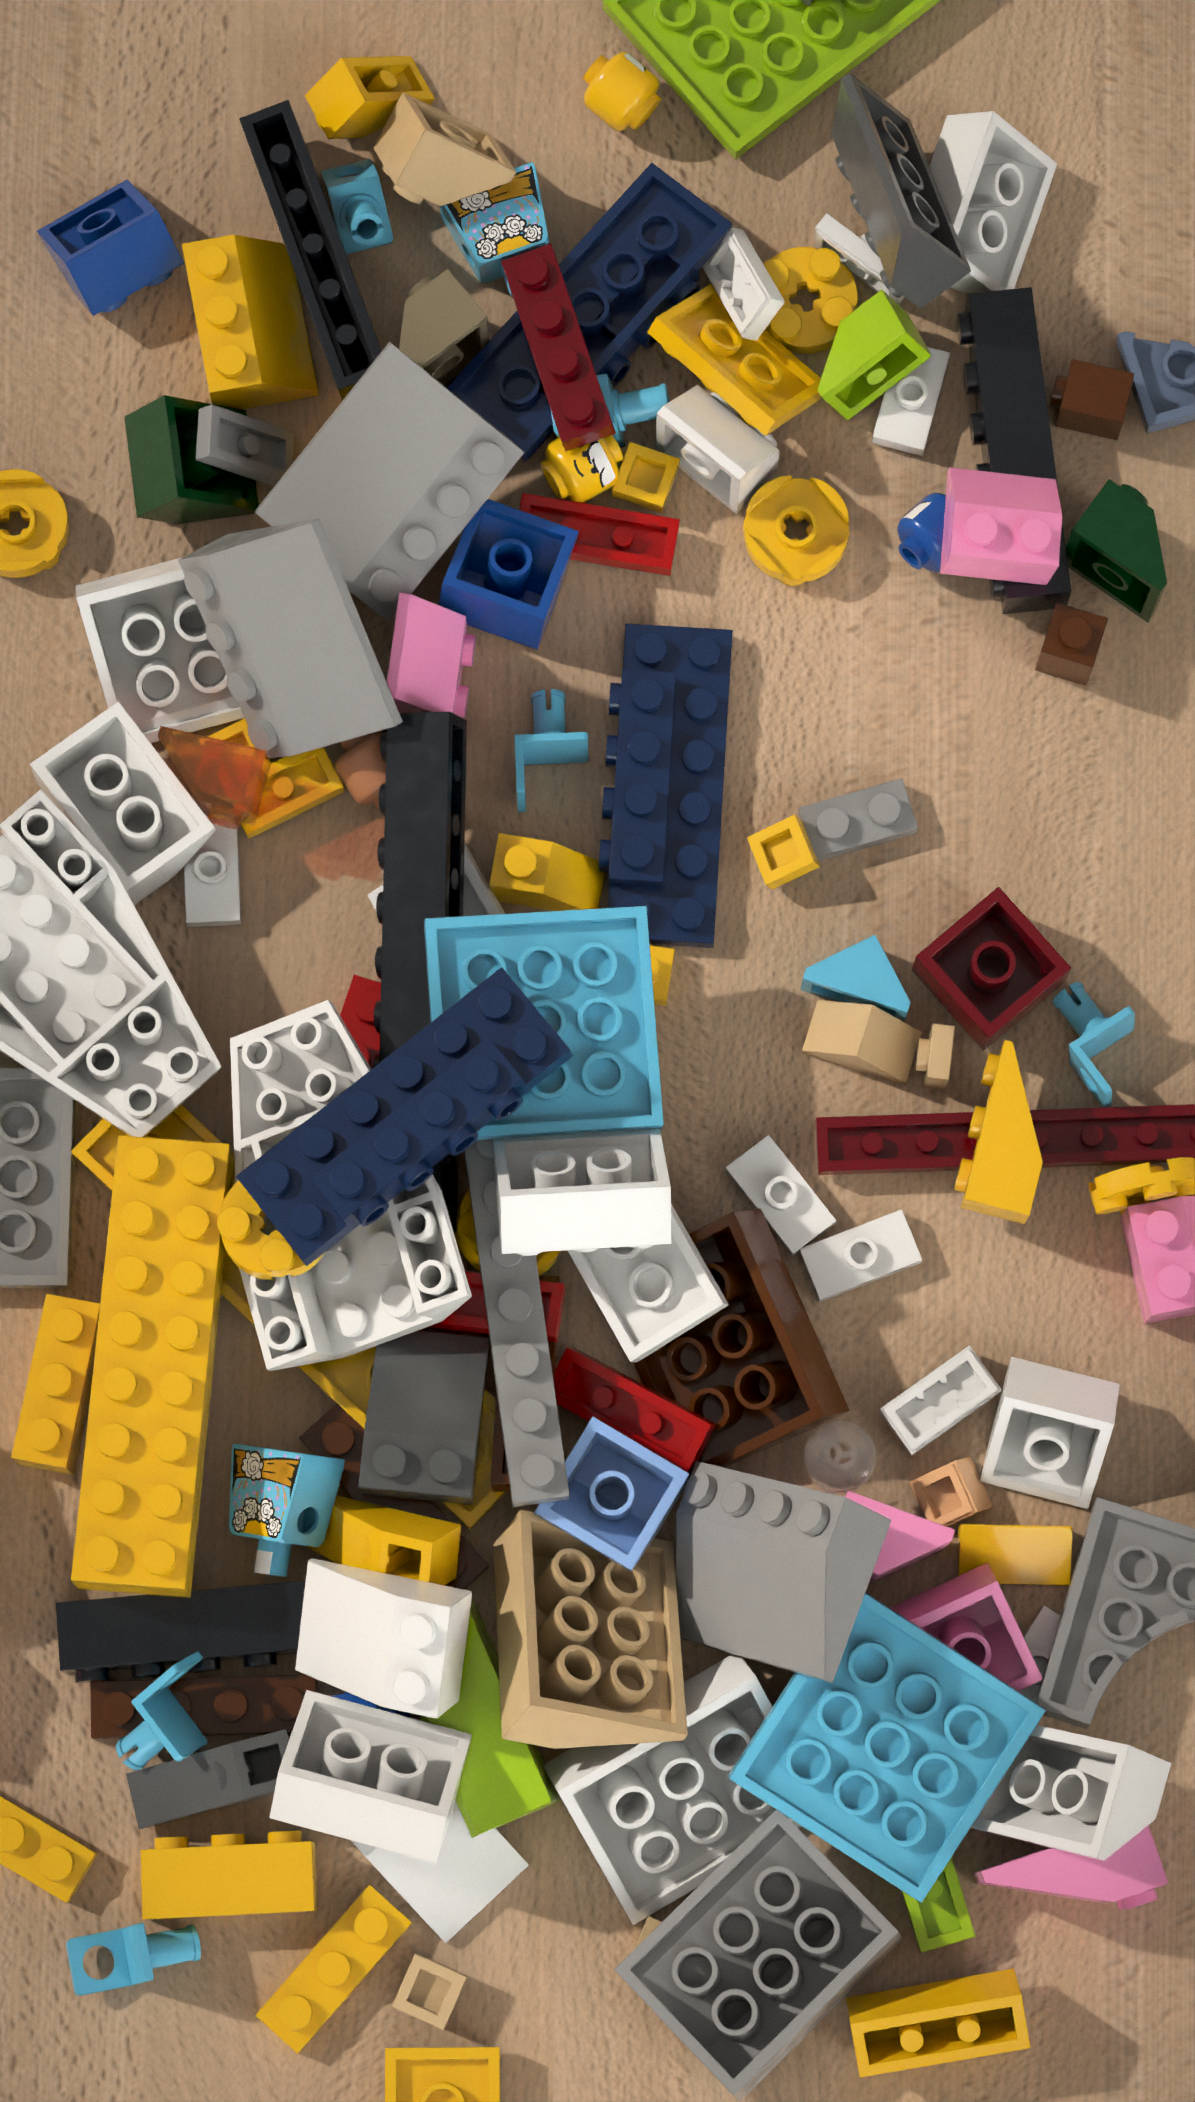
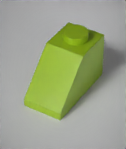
[817,289,931,420]

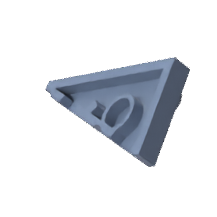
[1116,331,1195,434]

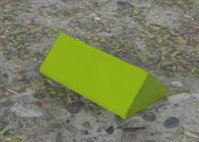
[419,1596,561,1838]

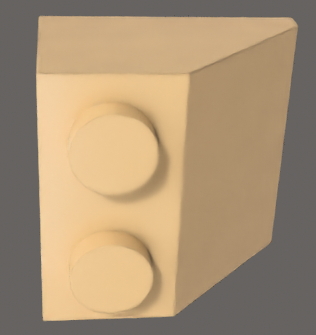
[373,93,516,206]

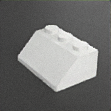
[929,111,1057,294]
[30,701,216,905]
[493,1128,671,1256]
[269,1690,472,1863]
[970,1725,1171,1861]

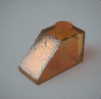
[158,726,271,829]

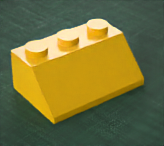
[182,234,319,410]

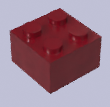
[912,886,1072,1051]

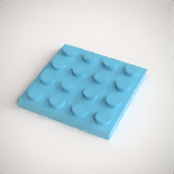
[424,906,664,1140]
[728,1592,1046,1903]

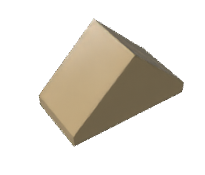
[801,1000,922,1085]

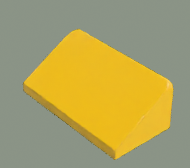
[958,1524,1073,1586]

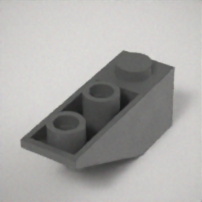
[126,1729,291,1830]

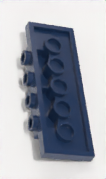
[447,163,733,462]
[599,624,733,948]
[236,967,573,1266]

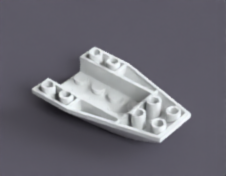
[0,789,222,1137]
[230,1000,472,1371]

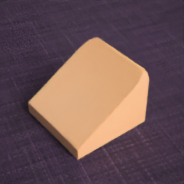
[909,1457,992,1527]

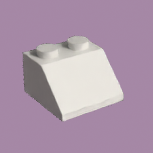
[656,385,780,514]
[980,1356,1120,1509]

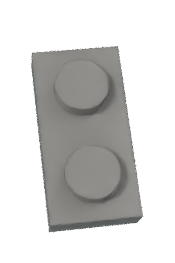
[196,404,295,486]
[798,778,918,862]

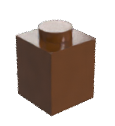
[1049,359,1135,440]
[1035,602,1108,686]

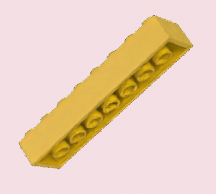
[71,1135,234,1598]

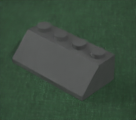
[831,73,971,308]

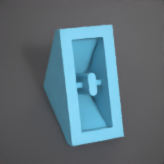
[801,935,911,1022]

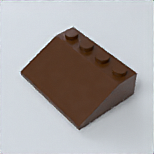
[633,1209,850,1480]

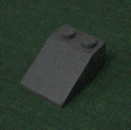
[358,1331,490,1505]

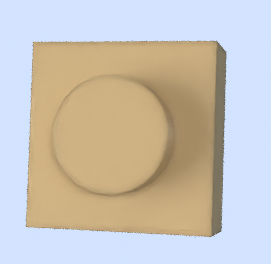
[915,1024,955,1090]
[391,1953,467,2030]

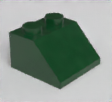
[124,395,259,524]
[1066,479,1167,623]

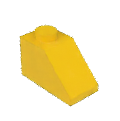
[304,56,435,139]
[489,833,605,911]

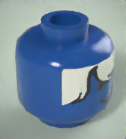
[897,493,946,573]

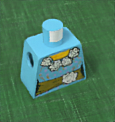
[440,162,549,298]
[229,1443,345,1577]

